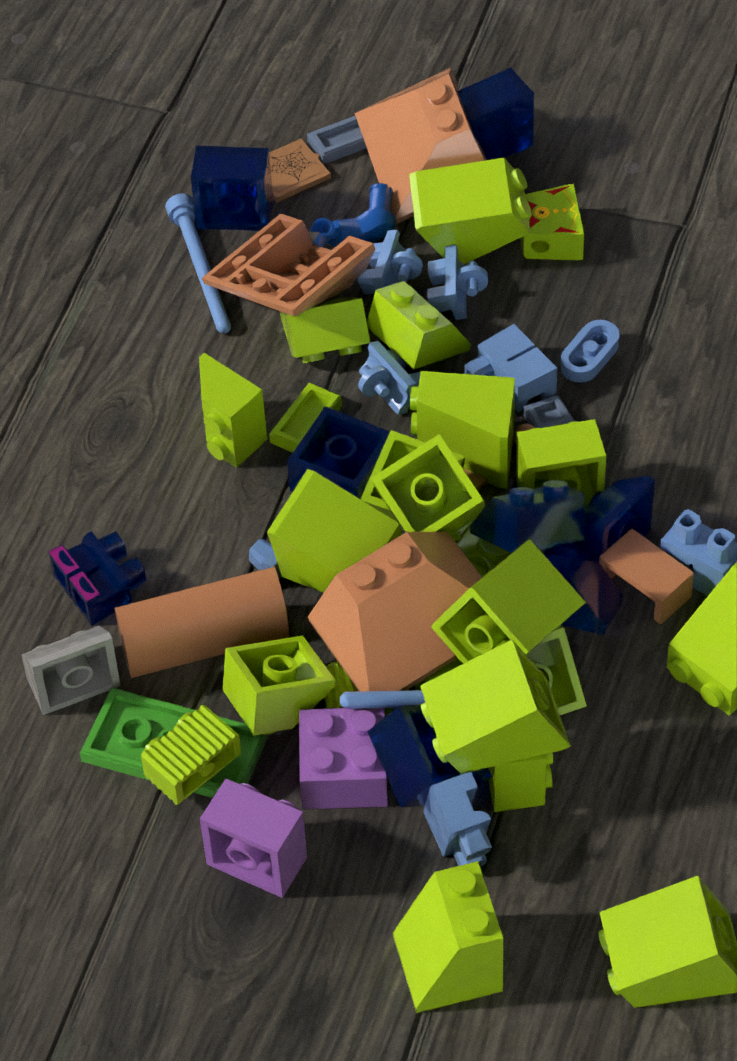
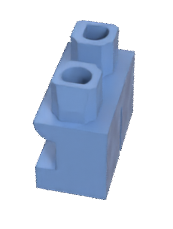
[465,324,557,412]
[660,509,737,596]
[423,771,492,866]

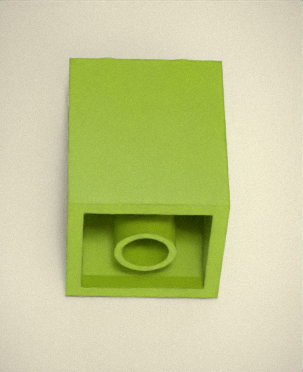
[409,158,531,264]
[410,371,515,489]
[267,469,403,593]
[430,539,586,664]
[667,562,737,716]
[420,639,571,774]
[393,861,504,1013]
[598,876,737,1008]

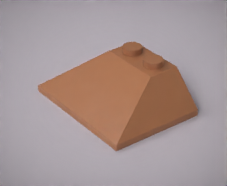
[355,67,487,225]
[202,214,376,317]
[308,532,482,691]

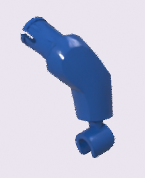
[310,183,396,247]

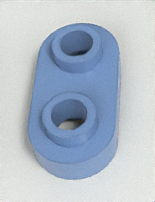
[561,320,620,382]

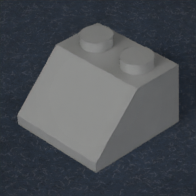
[21,626,121,715]

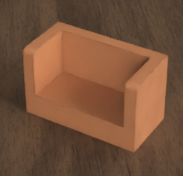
[598,529,694,624]

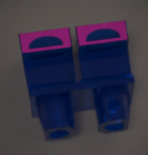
[48,531,146,626]

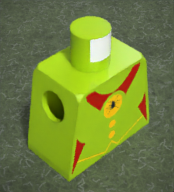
[519,184,584,260]

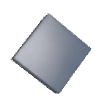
[523,395,574,428]

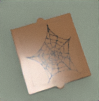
[247,139,331,203]

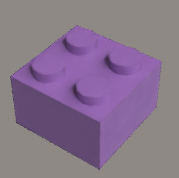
[299,708,388,809]
[200,779,307,898]

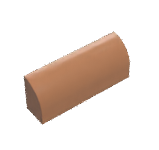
[115,567,289,678]

